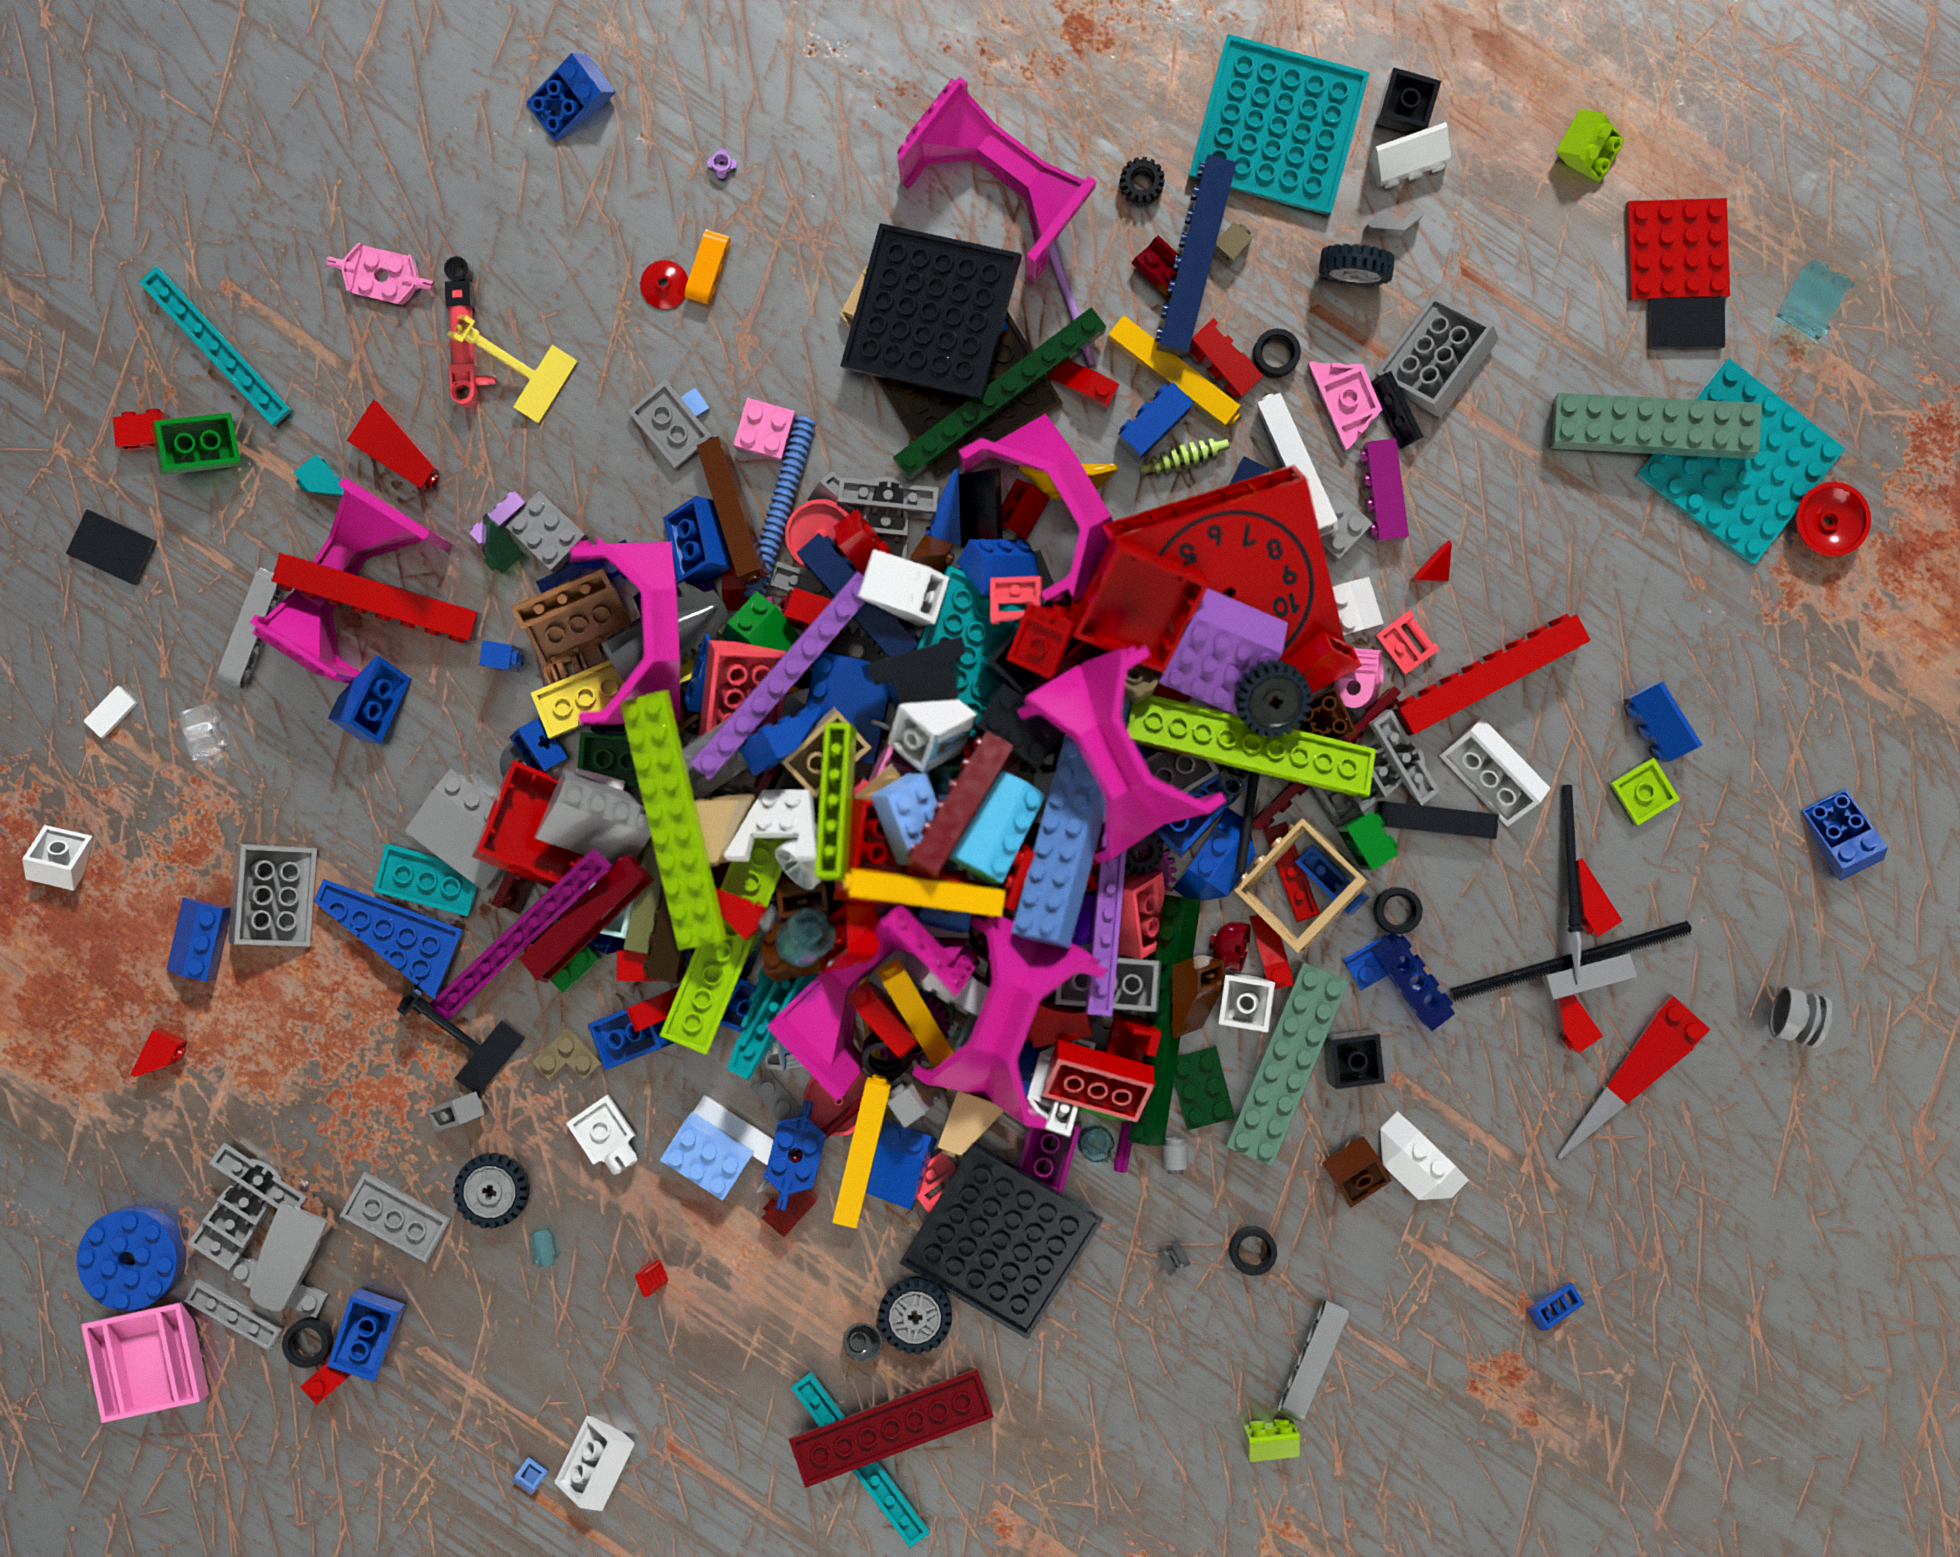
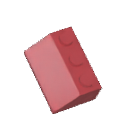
[1118,872,1165,960]

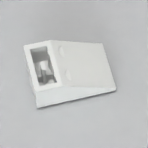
[858,549,949,627]

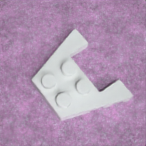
[724,790,817,862]

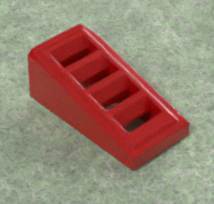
[635,1259,668,1298]

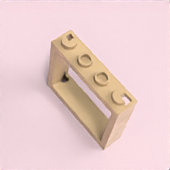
[1234,818,1371,953]

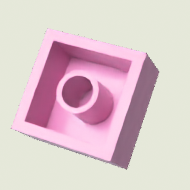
[734,398,797,463]

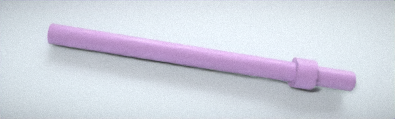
[1049,241,1097,368]

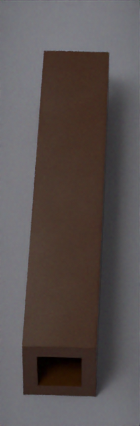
[696,436,769,584]

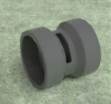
[1157,1242,1191,1276]

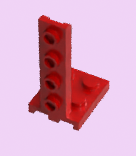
[1007,601,1080,680]
[904,842,1035,910]

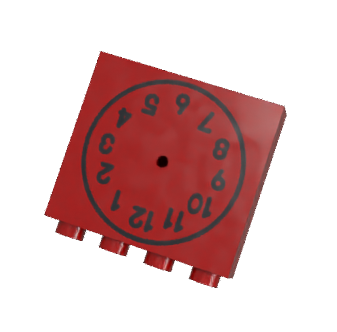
[1101,465,1345,703]

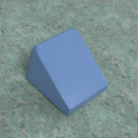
[511,1457,548,1495]

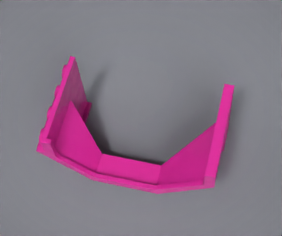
[897,76,1097,285]
[959,414,1113,607]
[250,477,452,684]
[570,535,680,727]
[1017,646,1226,863]
[767,903,979,1101]
[912,914,1106,1129]

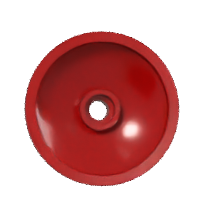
[1795,482,1871,557]

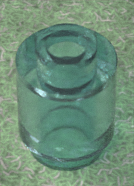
[529,1229,558,1267]

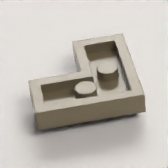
[532,1027,602,1081]

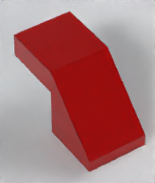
[722,552,748,610]

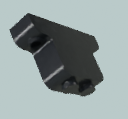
[861,636,965,713]

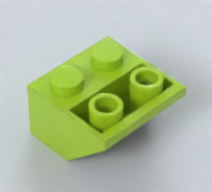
[1556,109,1624,182]
[1244,1418,1300,1462]

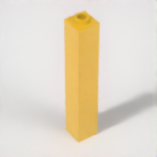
[1107,315,1241,429]
[843,868,1005,917]
[876,958,954,1091]
[832,1074,892,1229]

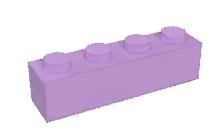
[469,491,526,546]

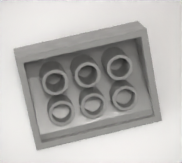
[1376,295,1499,418]
[405,768,502,892]
[535,769,651,865]
[228,843,317,947]

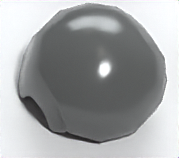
[843,1323,883,1362]

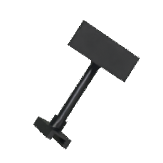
[396,984,525,1096]

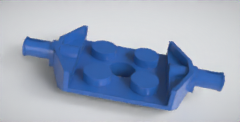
[763,1100,826,1211]

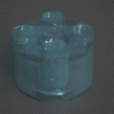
[776,908,835,967]

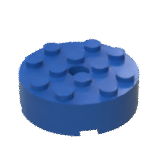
[77,1206,187,1311]

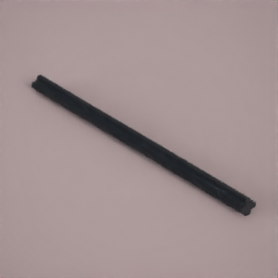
[1450,921,1692,1002]

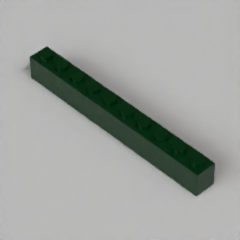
[893,307,1106,481]
[1127,895,1201,1146]

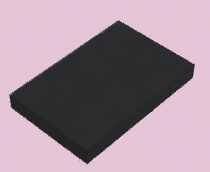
[1649,298,1725,349]
[959,468,1003,548]
[66,509,156,585]

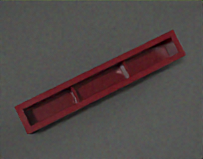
[907,731,1014,881]
[519,854,654,983]

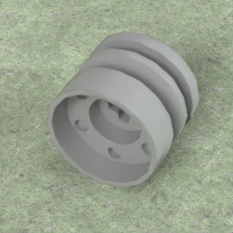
[1770,987,1833,1048]

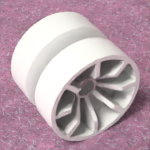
[775,822,822,890]

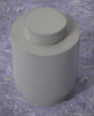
[1162,1137,1188,1175]

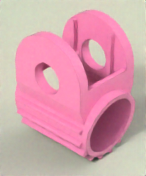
[1334,648,1384,709]

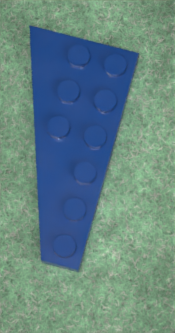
[314,879,464,1000]

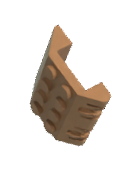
[511,567,632,685]

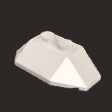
[1026,1038,1096,1137]
[1380,1111,1469,1200]

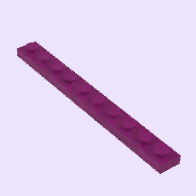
[429,848,612,1020]

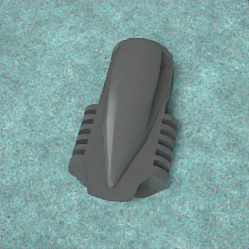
[601,581,729,683]

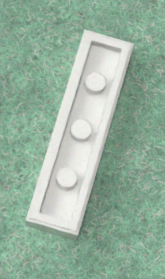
[693,1095,774,1165]

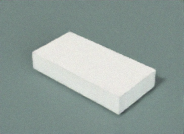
[84,686,138,738]

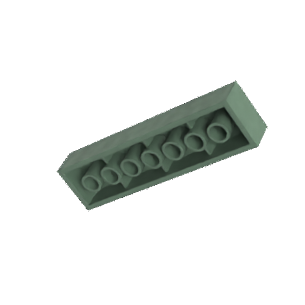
[1551,393,1762,459]
[1223,961,1349,1166]

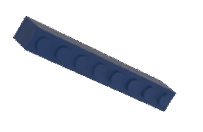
[1154,155,1236,357]

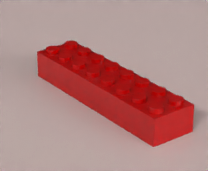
[1392,613,1591,736]

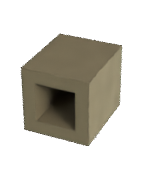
[1214,222,1253,266]

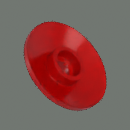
[640,260,688,309]

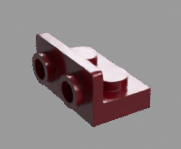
[1131,235,1180,297]
[491,871,534,913]

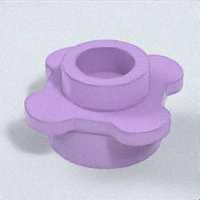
[707,149,737,179]

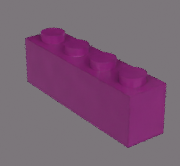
[1360,438,1409,543]

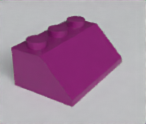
[1018,1121,1082,1193]

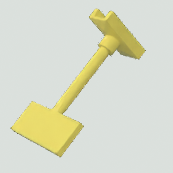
[446,314,577,423]

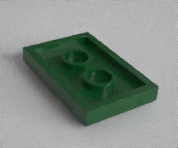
[1174,1045,1235,1131]

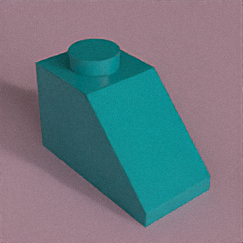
[293,454,344,497]

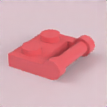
[990,576,1042,624]
[1375,610,1440,675]
[917,1151,957,1213]

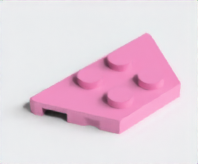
[1308,361,1382,451]

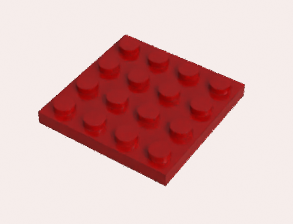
[1626,198,1730,301]

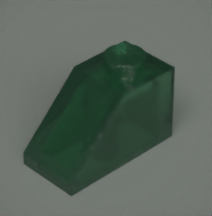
[481,513,524,574]

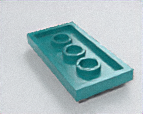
[373,843,478,917]

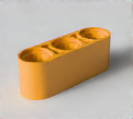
[684,230,731,305]

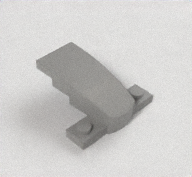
[837,477,939,573]
[1311,709,1440,826]
[187,1143,308,1271]
[226,1201,329,1318]

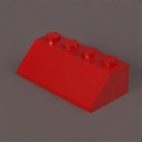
[1042,1040,1154,1122]

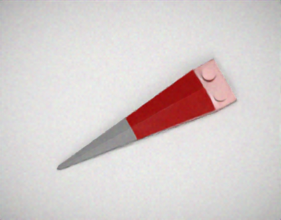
[1557,995,1711,1160]

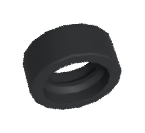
[1252,328,1301,378]
[1373,887,1423,934]
[861,1032,910,1078]
[1229,1226,1277,1276]
[282,1317,334,1368]

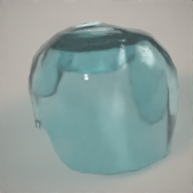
[1077,1125,1115,1163]

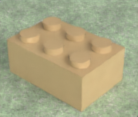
[781,707,872,799]

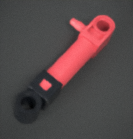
[444,256,496,408]

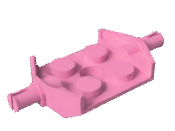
[326,242,435,305]

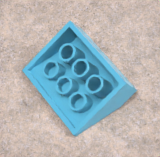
[949,770,1045,884]

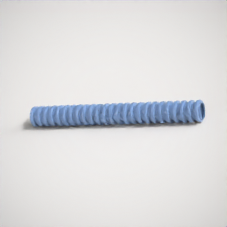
[742,416,816,600]

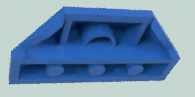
[1172,808,1256,901]

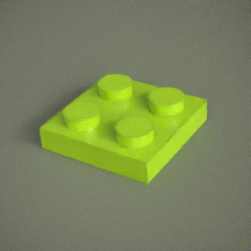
[1609,758,1680,826]

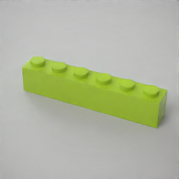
[815,723,857,881]

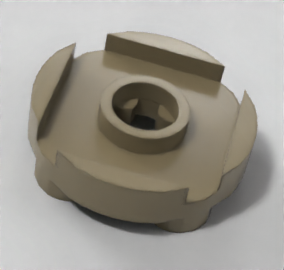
[1123,663,1158,703]

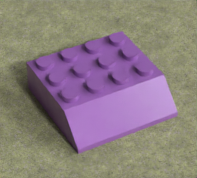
[1154,588,1288,716]

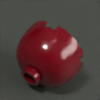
[1209,922,1251,972]

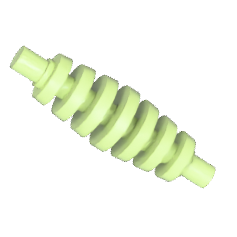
[1140,438,1230,476]

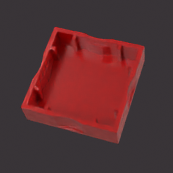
[1072,536,1210,673]
[471,760,584,889]

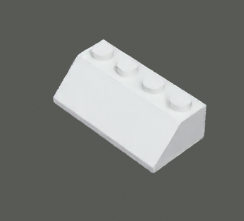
[1439,717,1550,827]

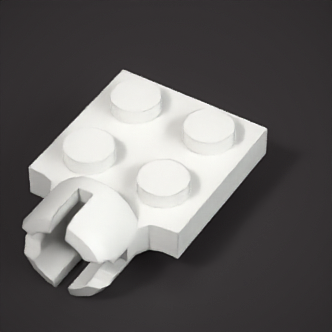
[566,1095,637,1175]

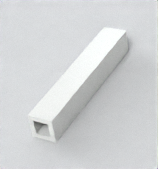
[1257,393,1338,536]

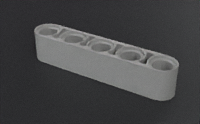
[217,568,283,689]
[1277,1300,1349,1422]

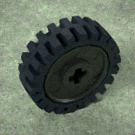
[1234,660,1312,738]

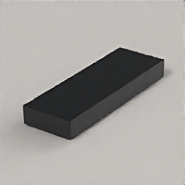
[1371,371,1424,449]

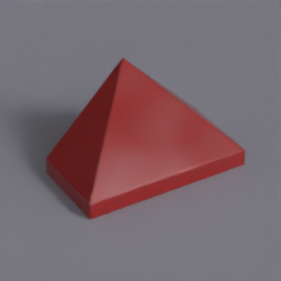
[1411,540,1452,582]

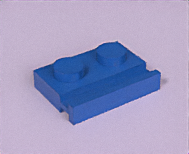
[1342,934,1404,991]

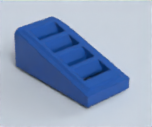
[1526,1282,1585,1331]

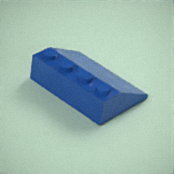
[805,650,890,764]

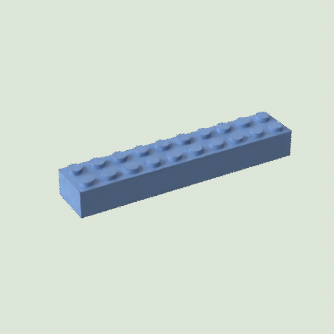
[1012,697,1131,948]

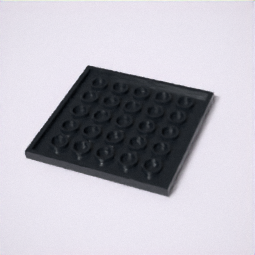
[840,223,1022,400]
[899,1142,1103,1340]

